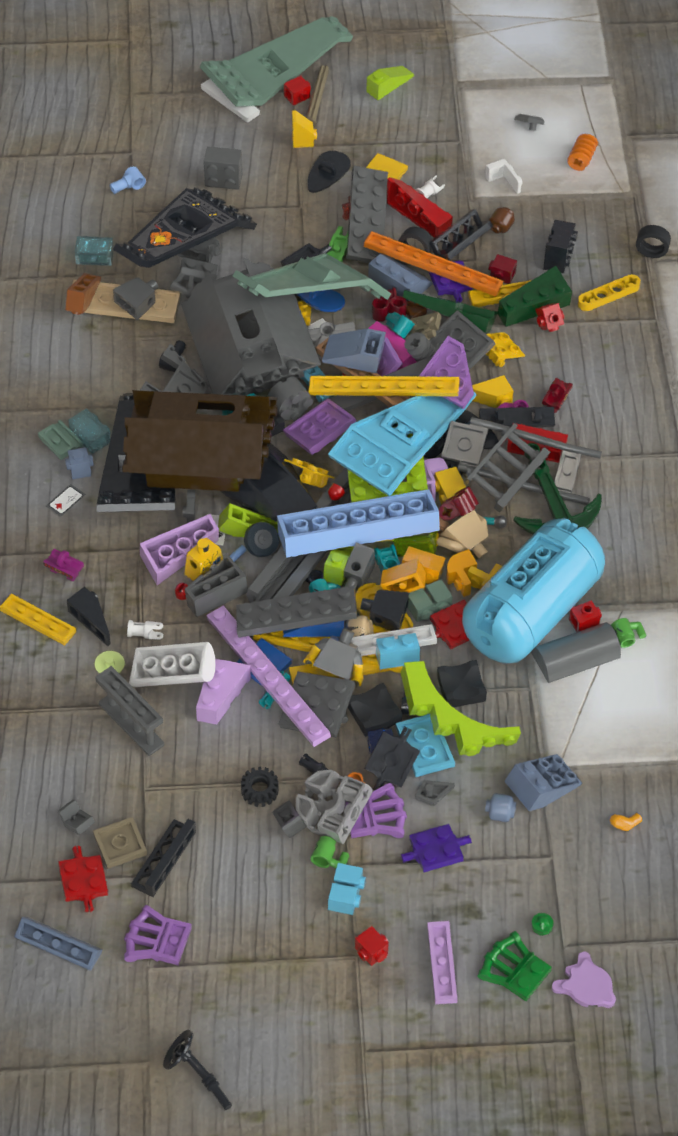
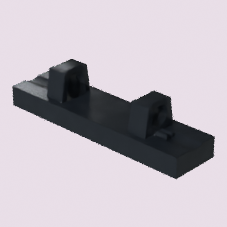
[479,407,555,427]

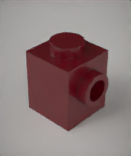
[488,254,517,284]

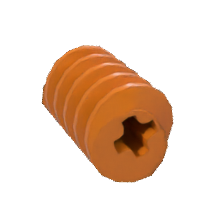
[567,134,598,171]

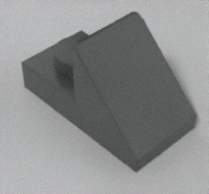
[272,800,306,838]

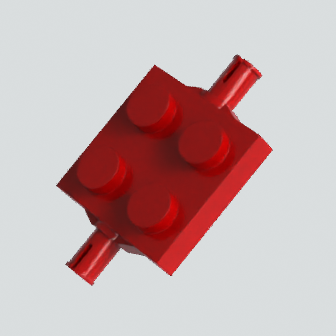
[430,600,470,650]
[58,846,108,912]

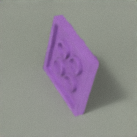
[283,398,357,455]

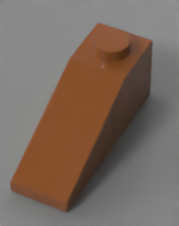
[65,273,101,314]

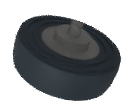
[244,522,279,557]

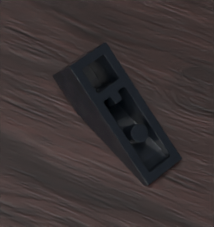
[67,586,111,646]

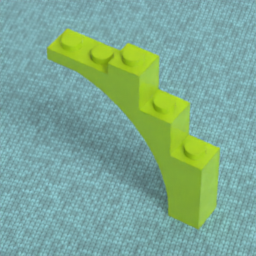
[401,661,521,756]

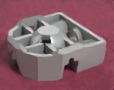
[296,770,373,844]

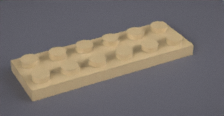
[73,279,181,323]

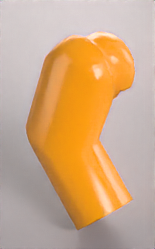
[610,813,642,831]

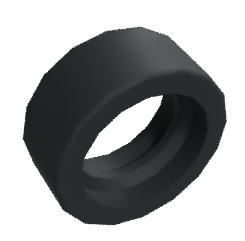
[636,225,671,258]
[398,227,433,253]

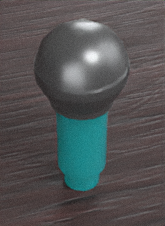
[484,515,507,529]

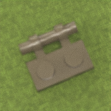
[404,312,442,340]

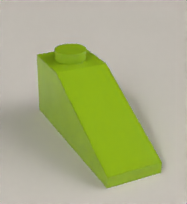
[366,66,414,100]
[218,503,278,538]
[323,546,354,586]

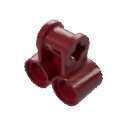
[372,287,407,322]
[439,486,479,521]

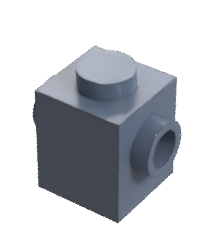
[65,447,94,479]

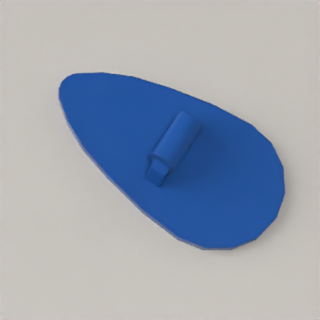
[296,289,345,312]

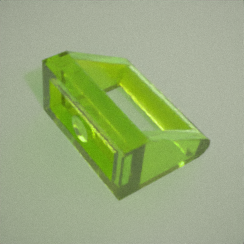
[393,531,437,557]

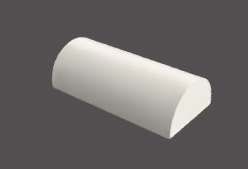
[129,642,216,687]

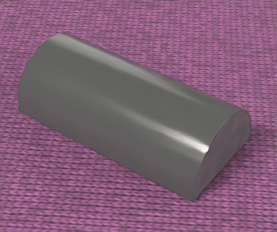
[531,622,621,683]

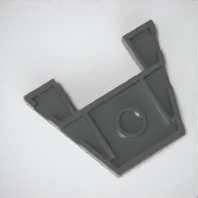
[140,344,209,394]

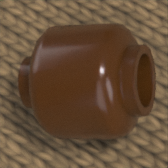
[489,207,515,234]

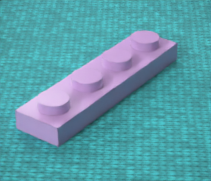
[427,921,457,1004]

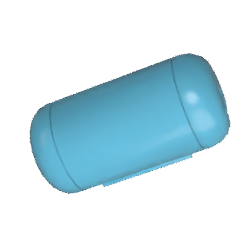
[462,518,605,663]

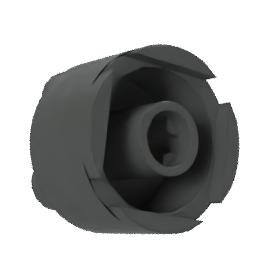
[268,377,313,421]

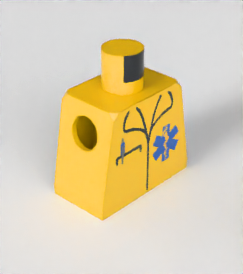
[184,538,223,581]

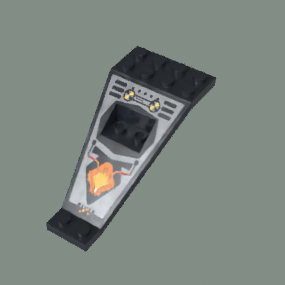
[113,187,257,268]

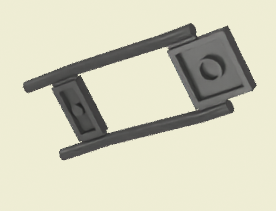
[441,417,602,505]

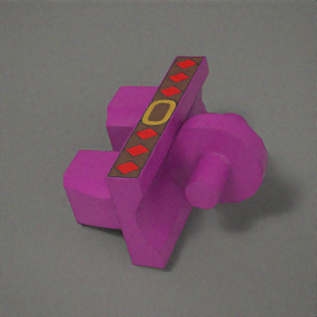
[43,549,84,582]

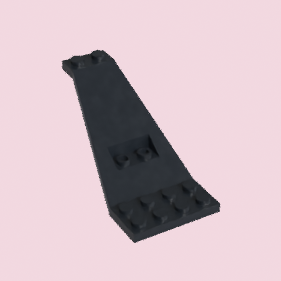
[96,393,176,512]

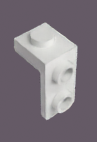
[485,159,522,194]

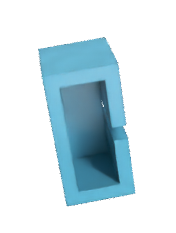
[376,633,420,669]
[328,863,366,915]

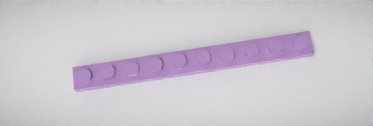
[207,606,331,747]

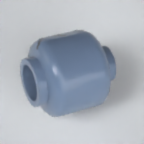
[485,793,516,822]

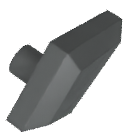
[514,114,544,130]
[415,780,455,806]

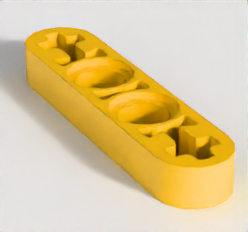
[578,274,641,311]

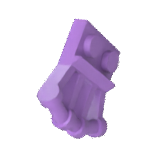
[345,783,407,838]
[124,905,192,965]

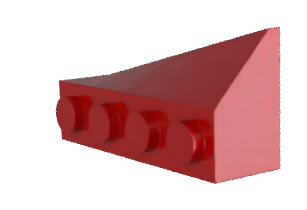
[387,177,453,238]

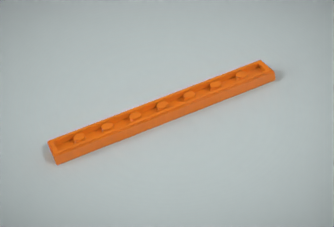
[364,231,503,297]

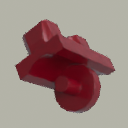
[542,378,573,413]

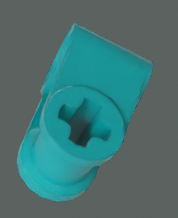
[374,544,400,574]

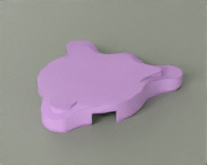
[552,952,616,1008]

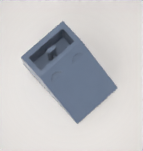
[322,329,386,374]
[504,754,582,811]

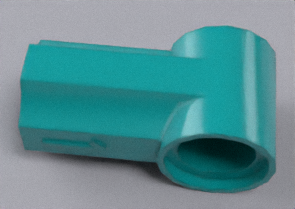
[385,312,415,339]

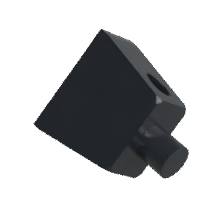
[360,590,409,631]

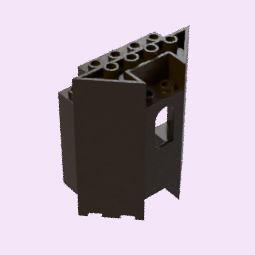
[122,390,278,492]

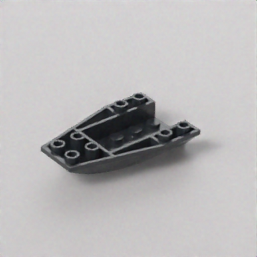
[221,444,317,522]

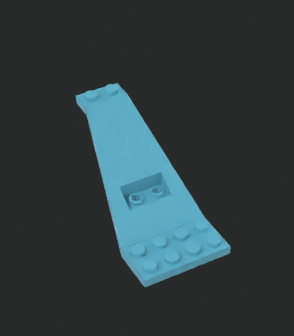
[328,392,476,496]

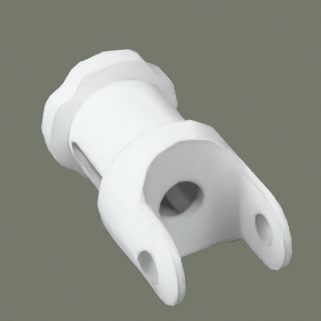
[416,175,445,199]
[127,620,163,639]

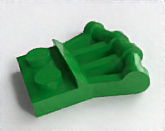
[477,931,552,1001]

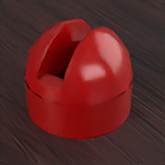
[328,483,345,500]
[175,583,189,600]

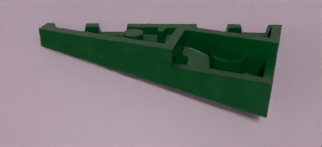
[403,290,498,333]

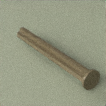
[306,65,329,128]

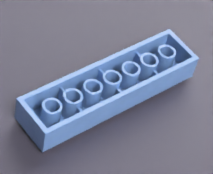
[277,489,440,557]

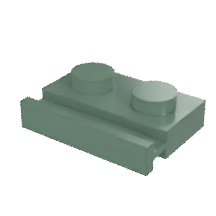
[38,420,83,460]

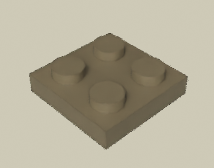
[93,817,147,869]

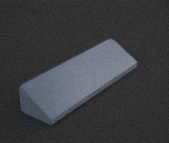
[14,917,102,970]

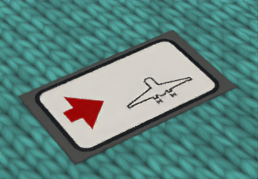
[46,484,86,516]

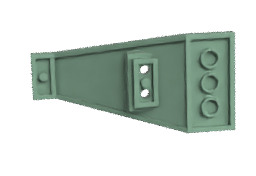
[200,16,353,107]
[233,253,391,300]

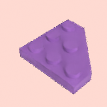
[419,336,474,409]

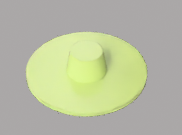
[95,651,125,673]

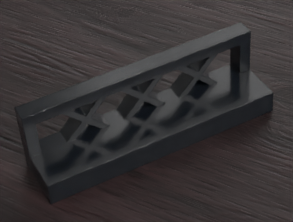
[430,209,493,260]
[131,818,196,897]

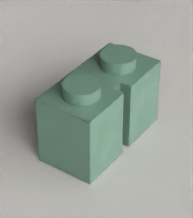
[408,579,453,622]

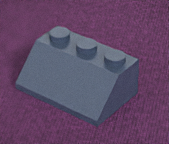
[368,254,433,301]

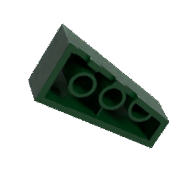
[498,266,572,327]

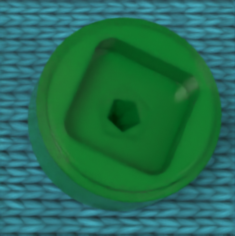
[531,913,553,936]

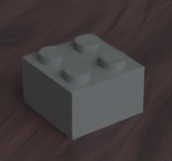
[204,146,242,190]

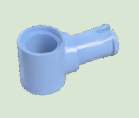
[109,167,146,194]

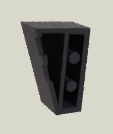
[543,220,578,273]

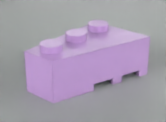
[196,659,251,725]

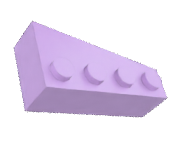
[140,514,219,585]

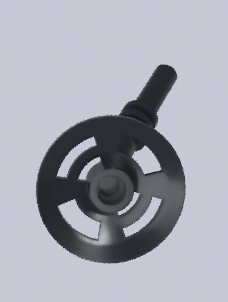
[163,1030,232,1110]

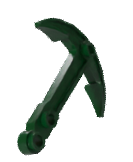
[513,443,602,535]

